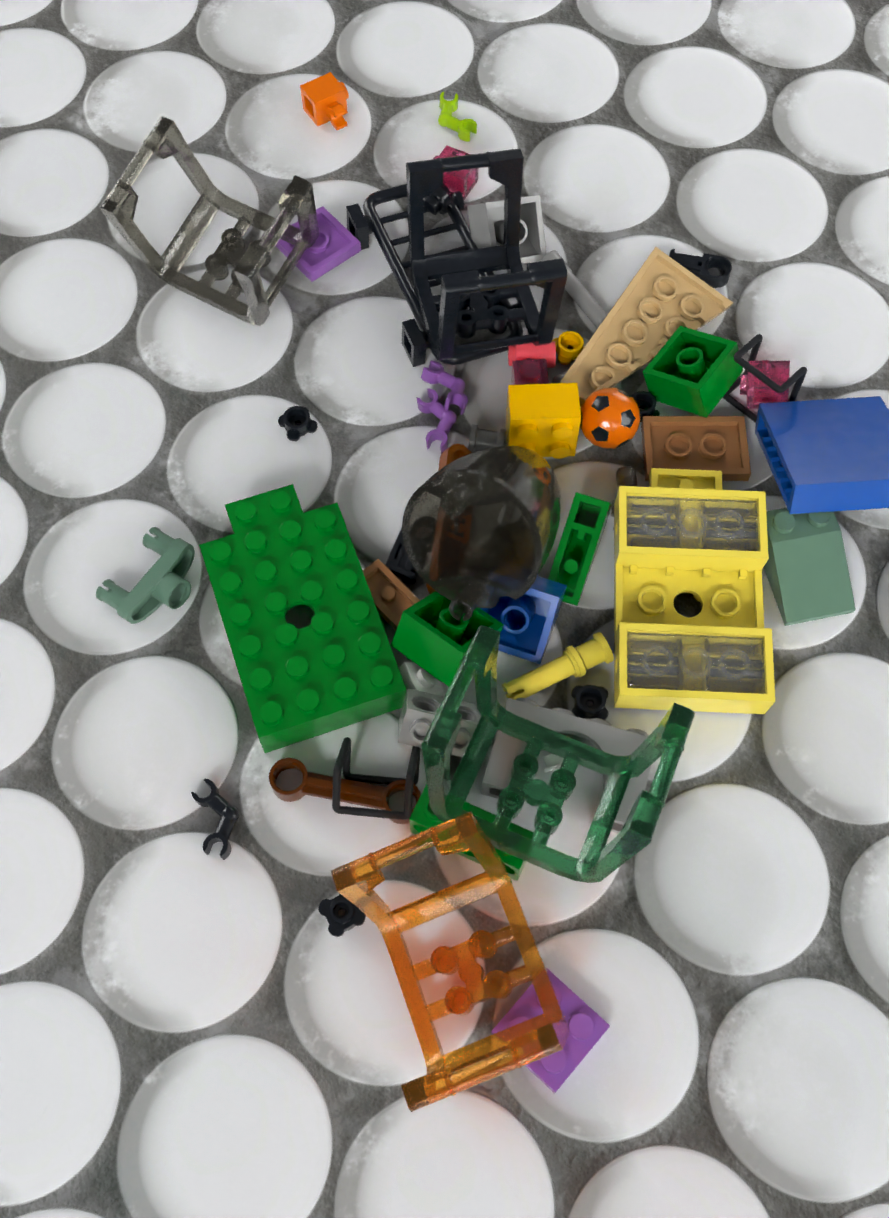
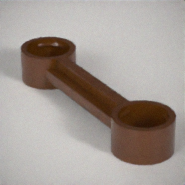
[269,758,421,824]

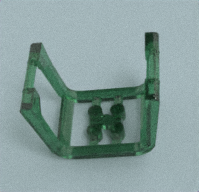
[421,626,695,883]

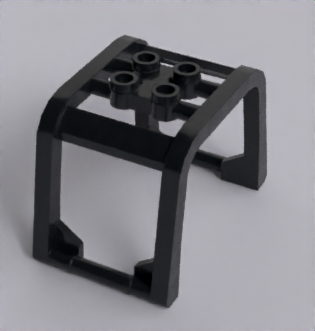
[406,148,567,360]

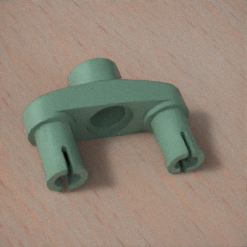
[96,527,195,624]

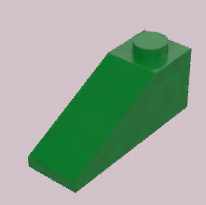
[548,492,612,606]

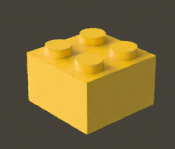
[505,383,581,460]

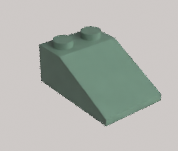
[764,507,856,626]

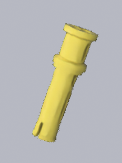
[502,632,614,700]

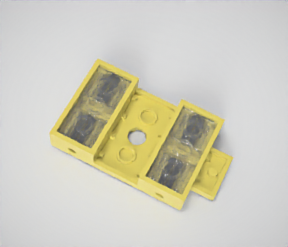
[614,468,775,714]

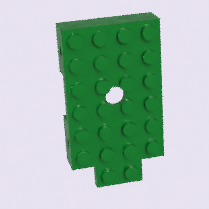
[199,484,407,753]

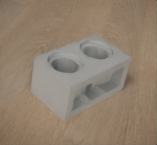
[398,688,483,759]

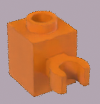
[300,72,349,130]

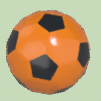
[580,388,640,449]

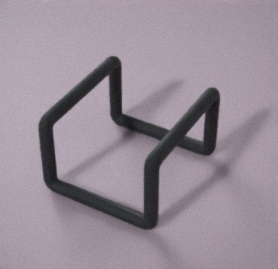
[723,334,807,423]
[332,737,420,820]

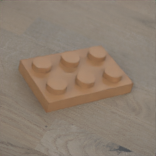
[641,416,751,481]

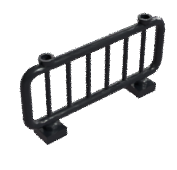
[346,183,524,367]

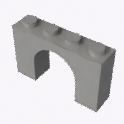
[481,698,657,837]

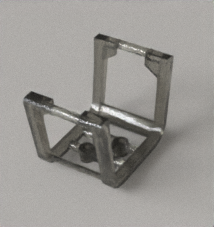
[99,116,319,326]

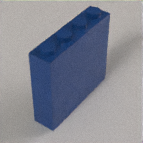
[755,396,889,514]

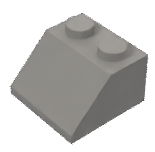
[467,195,547,264]

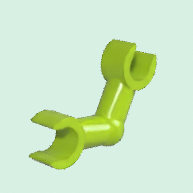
[438,91,477,142]

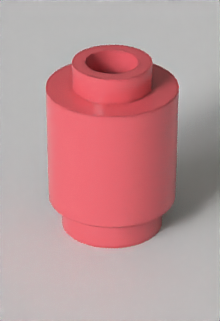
[508,341,556,372]

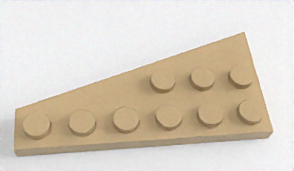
[559,247,733,407]

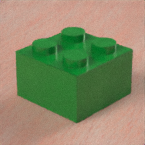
[643,326,743,418]
[391,585,504,687]

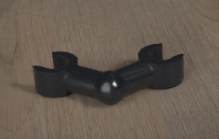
[191,779,239,860]

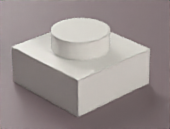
[399,662,445,696]

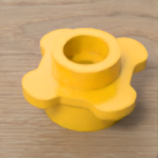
[552,331,584,365]

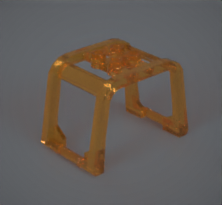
[331,811,569,1112]

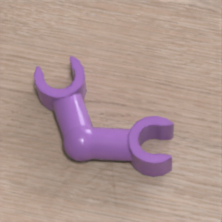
[421,360,468,415]
[416,388,457,453]

